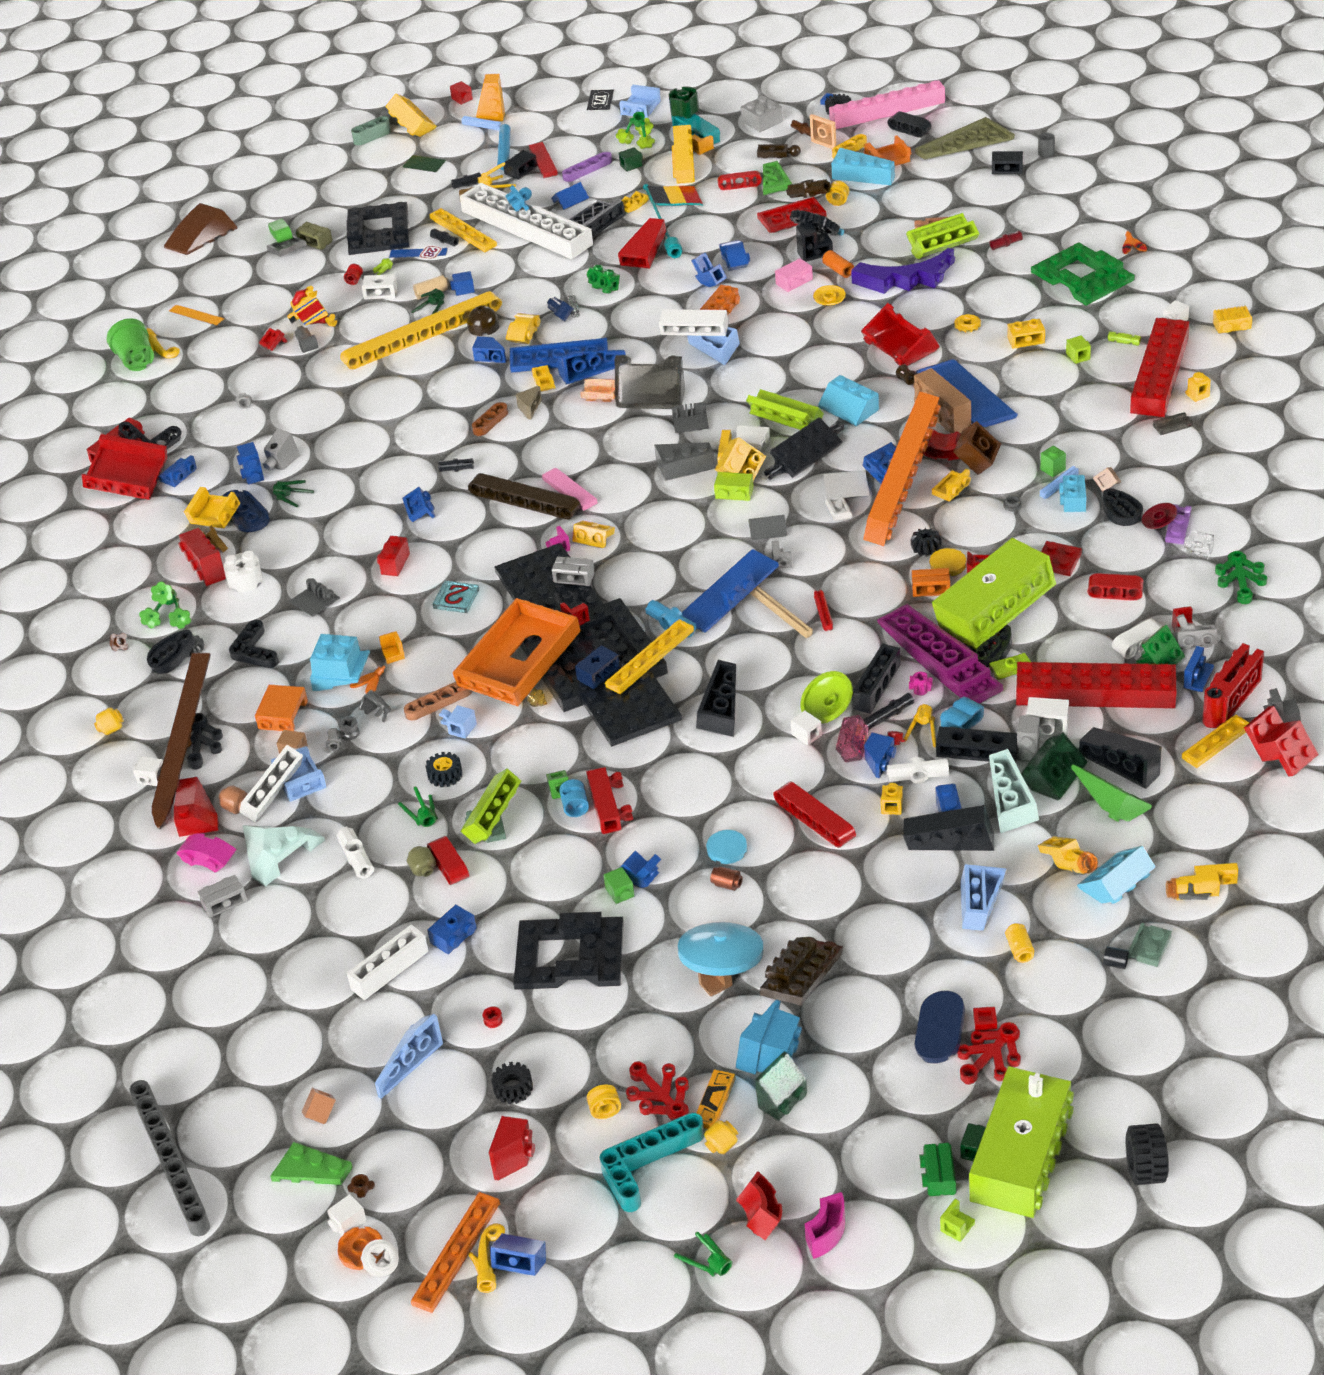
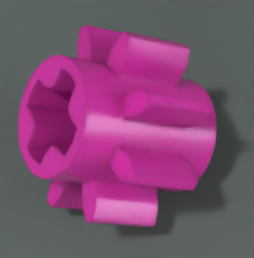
[909,671,933,696]

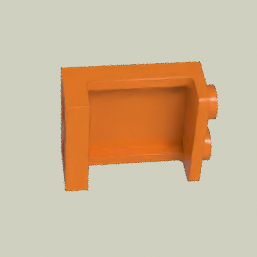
[864,135,911,166]
[255,684,308,731]

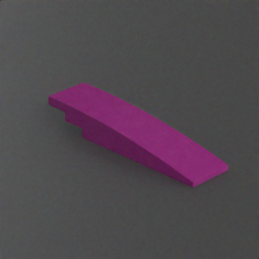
[877,604,1003,704]

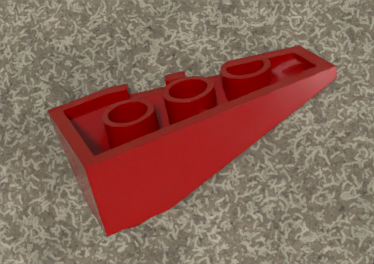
[174,777,219,837]

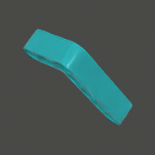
[599,1113,704,1212]

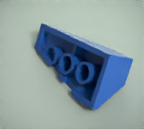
[557,350,627,385]

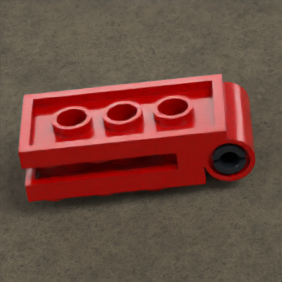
[1202,643,1264,728]

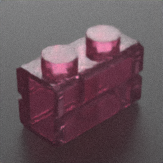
[835,715,869,763]

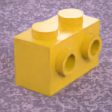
[1007,319,1045,349]

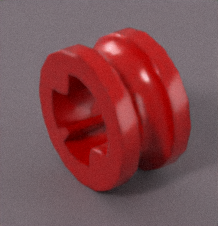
[482,1006,503,1028]

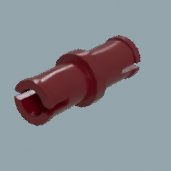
[989,230,1023,250]

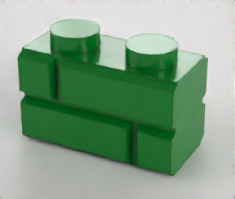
[919,1143,956,1196]

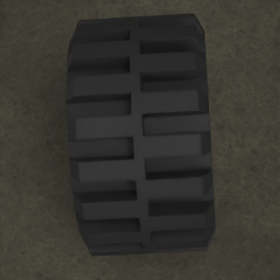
[1125,1123,1169,1185]

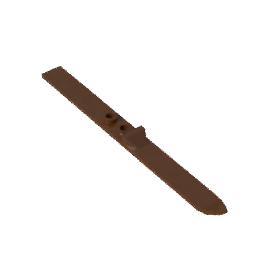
[152,653,211,829]

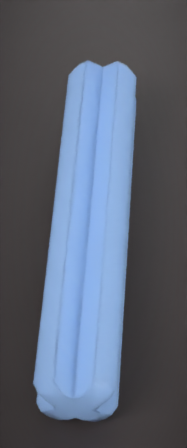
[462,116,501,130]
[1039,466,1079,499]

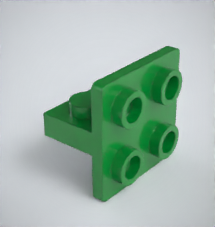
[1136,625,1185,665]

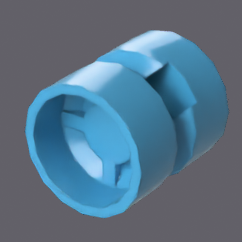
[559,779,589,817]

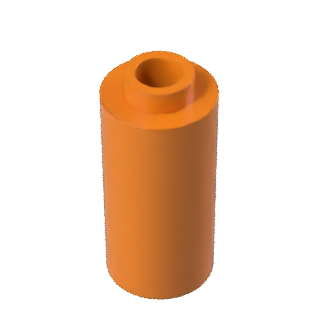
[822,250,854,278]

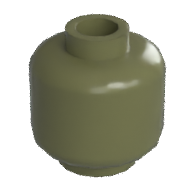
[406,846,437,877]

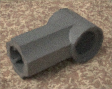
[294,326,319,353]

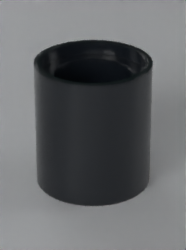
[1103,946,1129,969]

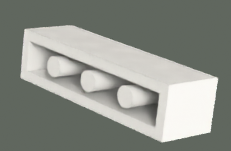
[659,309,729,336]
[239,745,303,823]
[347,925,429,1000]

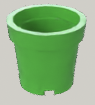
[106,318,154,371]

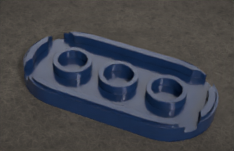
[222,490,270,532]
[914,991,965,1064]

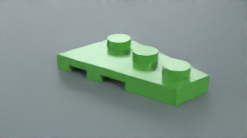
[763,161,792,195]
[270,1142,353,1185]

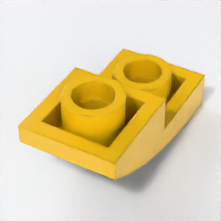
[621,191,649,213]

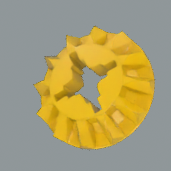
[954,314,981,333]

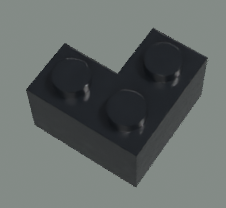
[796,222,833,262]

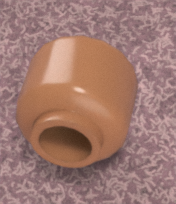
[219,785,248,814]

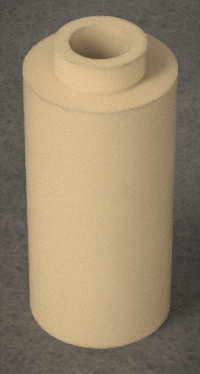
[413,275,450,300]

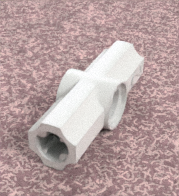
[887,757,949,784]
[337,826,374,879]

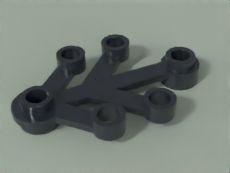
[187,713,223,770]

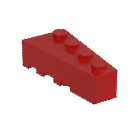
[178,527,226,586]

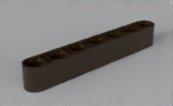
[468,473,581,520]

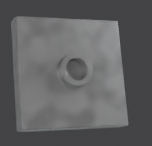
[266,235,307,257]

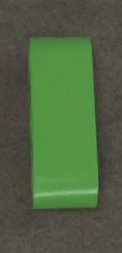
[268,219,293,243]

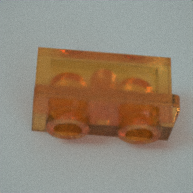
[581,378,618,402]

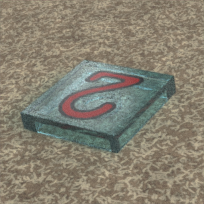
[432,581,479,613]

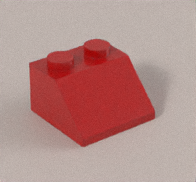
[488,1116,535,1181]

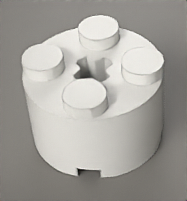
[223,551,263,592]

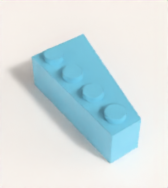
[831,148,895,185]

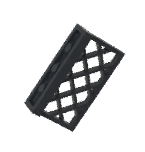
[569,200,626,237]

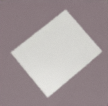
[823,470,870,499]

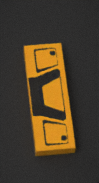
[696,1069,736,1129]

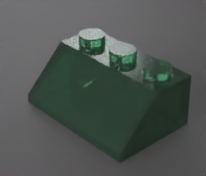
[1021,732,1088,800]

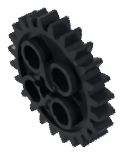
[790,210,840,235]

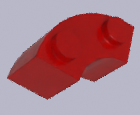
[922,429,961,461]
[736,1171,782,1240]

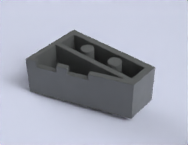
[654,442,715,481]

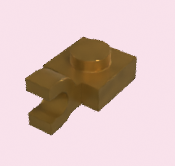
[203,525,228,552]

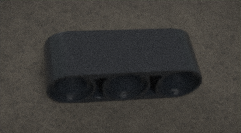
[887,111,932,138]

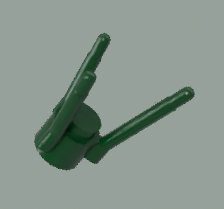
[411,288,445,314]
[273,480,314,507]

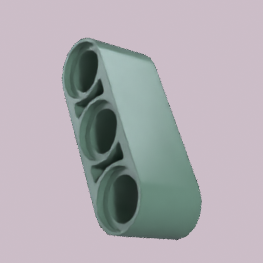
[351,116,391,146]

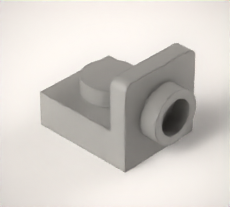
[772,541,792,569]

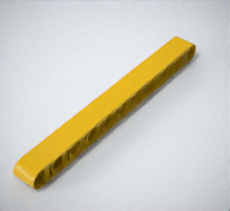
[340,291,502,370]

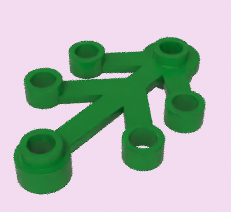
[1215,551,1267,604]

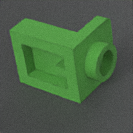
[546,770,568,799]

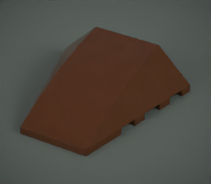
[164,203,237,255]

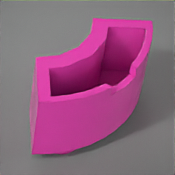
[176,834,237,873]
[804,1192,845,1259]

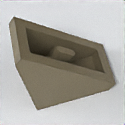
[516,386,542,420]

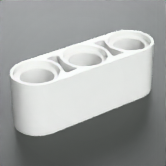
[1112,618,1162,659]

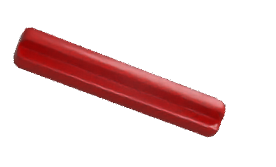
[814,590,833,631]

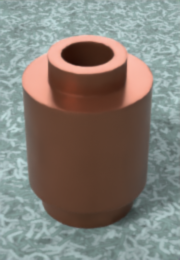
[710,866,743,891]

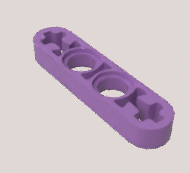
[562,152,612,182]

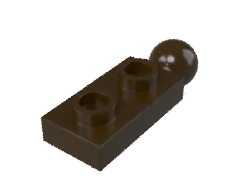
[757,144,801,159]

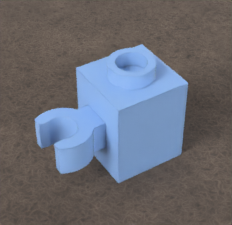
[439,705,477,739]

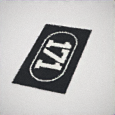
[587,89,614,110]

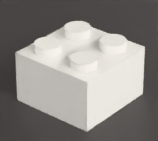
[1027,697,1069,745]

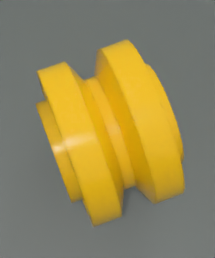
[826,181,850,206]
[586,1084,621,1119]

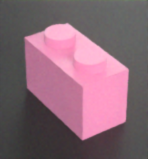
[775,258,813,292]

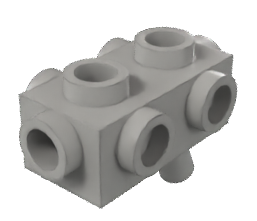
[1172,614,1220,649]

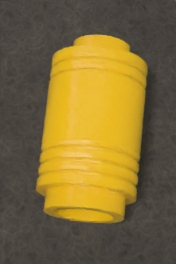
[1005,923,1035,963]

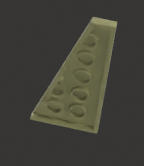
[915,117,1015,160]

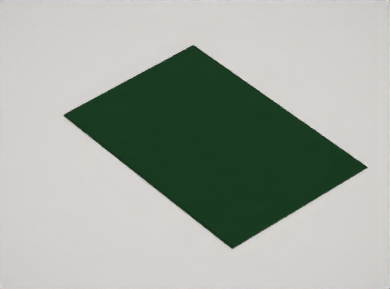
[403,155,446,172]

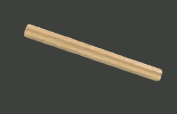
[750,586,813,638]

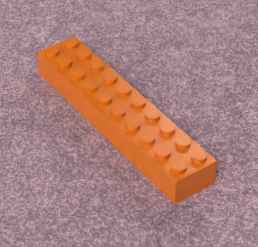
[863,391,941,546]

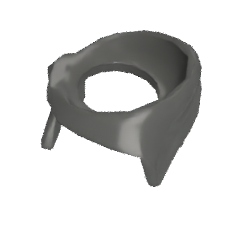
[359,690,391,722]

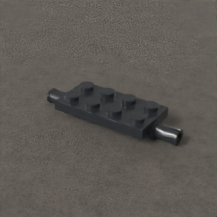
[764,417,844,480]

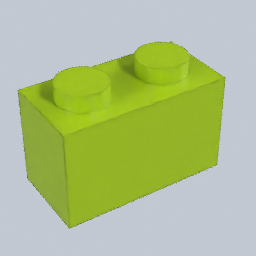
[714,472,754,501]

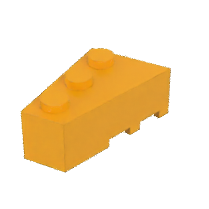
[476,74,505,121]

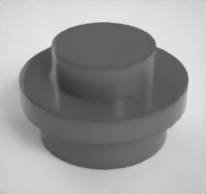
[1003,495,1022,512]

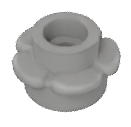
[236,393,252,409]

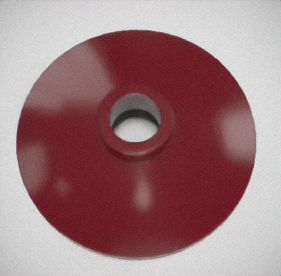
[1141,503,1177,529]

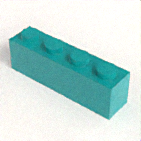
[671,114,720,144]

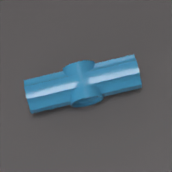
[645,600,696,638]

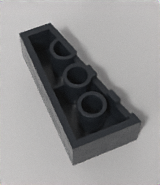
[696,660,736,737]
[1079,727,1162,789]
[903,805,994,851]

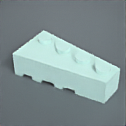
[989,749,1039,833]

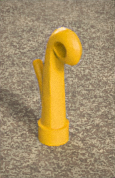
[146,328,180,359]
[469,1223,505,1293]

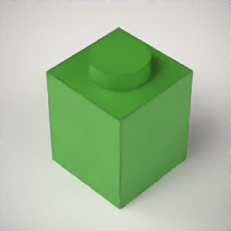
[1040,445,1066,477]
[603,867,634,904]

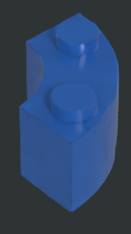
[719,240,750,271]

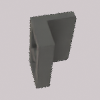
[748,515,787,540]

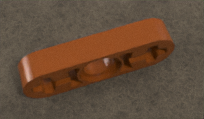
[472,402,508,436]

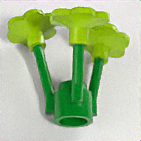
[615,112,655,149]

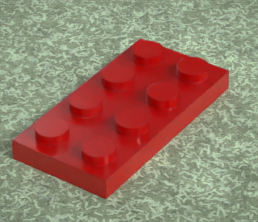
[757,197,827,233]

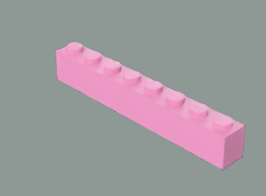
[829,80,945,129]

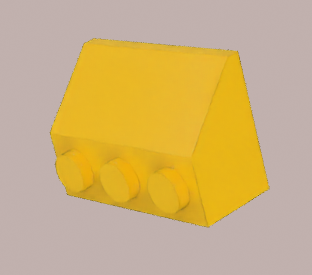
[385,93,437,137]

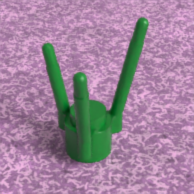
[398,786,438,827]
[674,1232,733,1277]

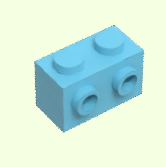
[1059,475,1086,512]

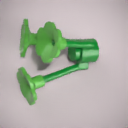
[139,581,191,629]

